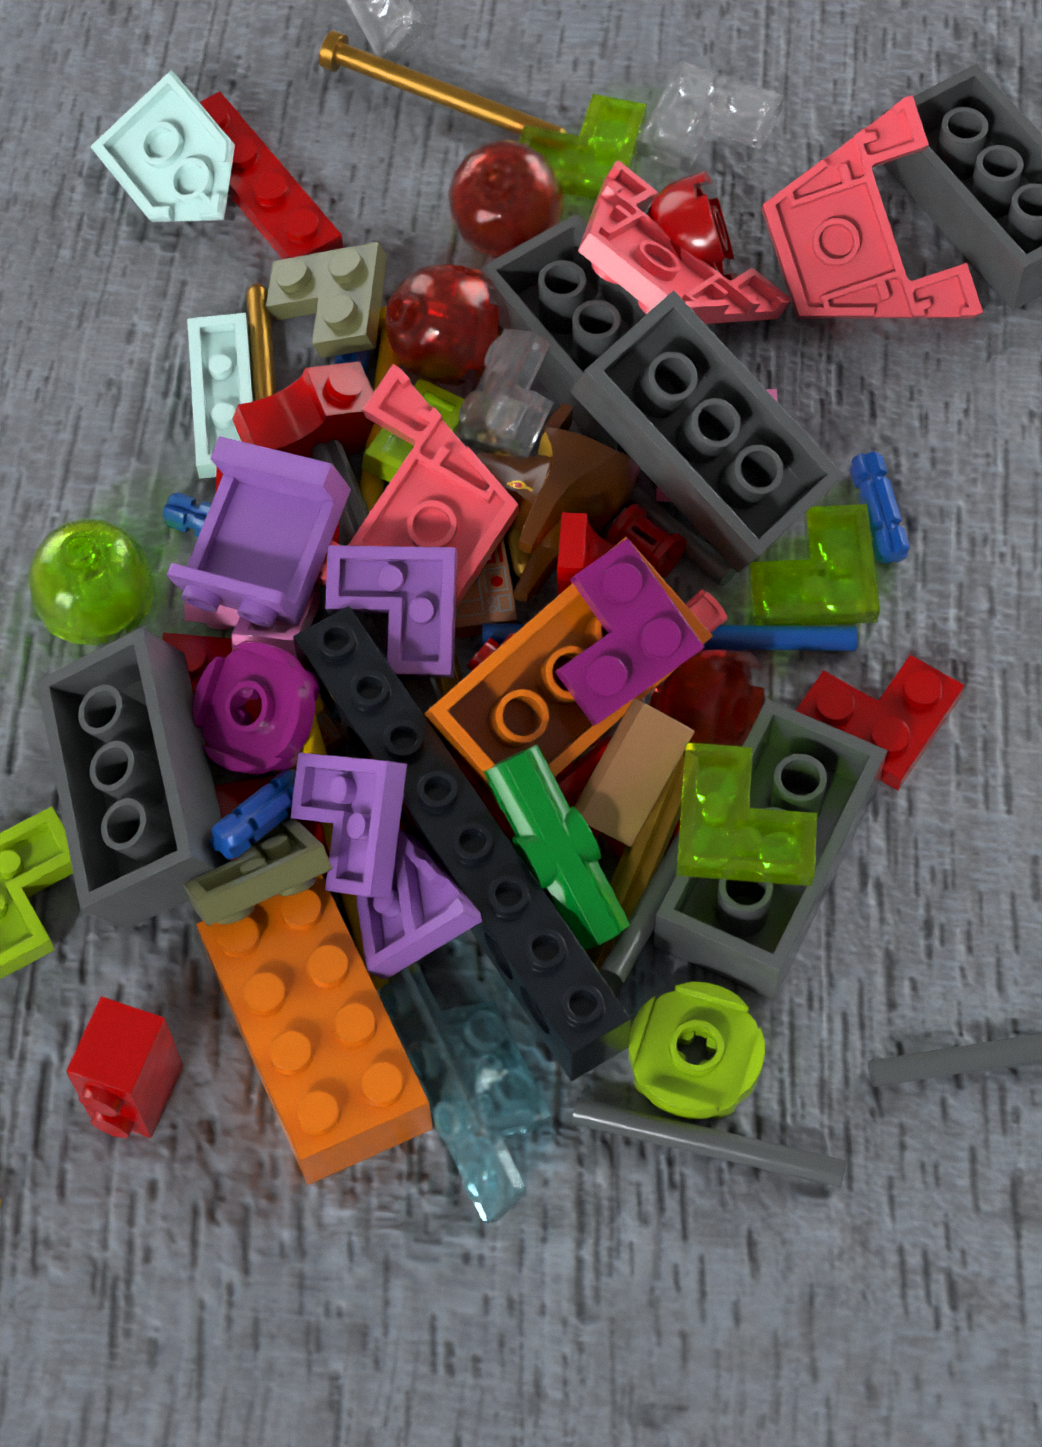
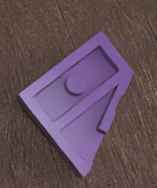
[356,829,482,980]

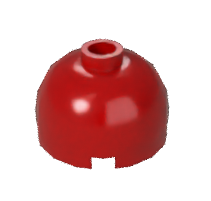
[647,171,737,280]

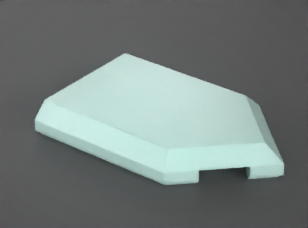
[90,70,235,222]

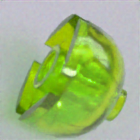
[28,518,155,645]

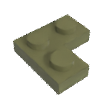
[266,242,387,358]
[183,813,332,926]

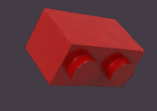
[66,996,183,1139]

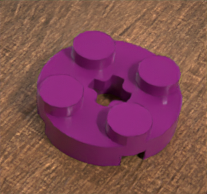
[193,642,319,774]

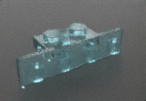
[377,961,552,1224]

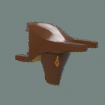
[476,403,640,603]

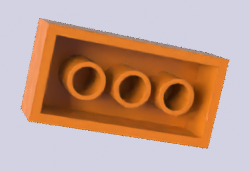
[423,537,713,804]
[196,874,433,1186]

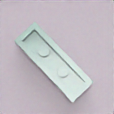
[187,313,253,479]

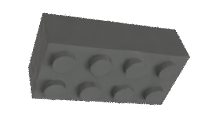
[883,64,1042,311]
[480,213,647,456]
[569,290,845,573]
[37,627,231,929]
[653,699,888,1001]

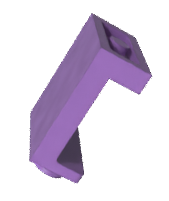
[166,436,351,627]

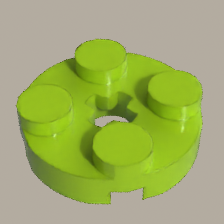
[628,982,765,1119]

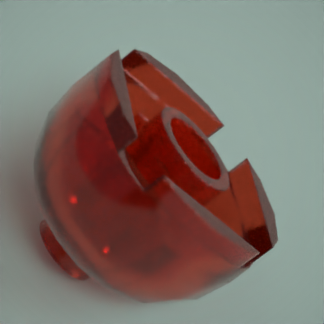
[448,140,565,259]
[385,264,500,386]
[650,649,765,777]

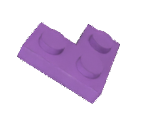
[325,545,458,678]
[290,753,407,899]

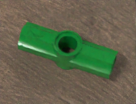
[483,744,631,950]

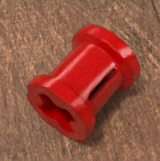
[605,504,687,579]

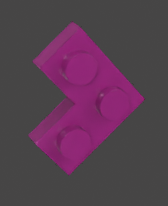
[555,538,705,726]

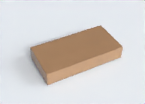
[574,698,695,847]

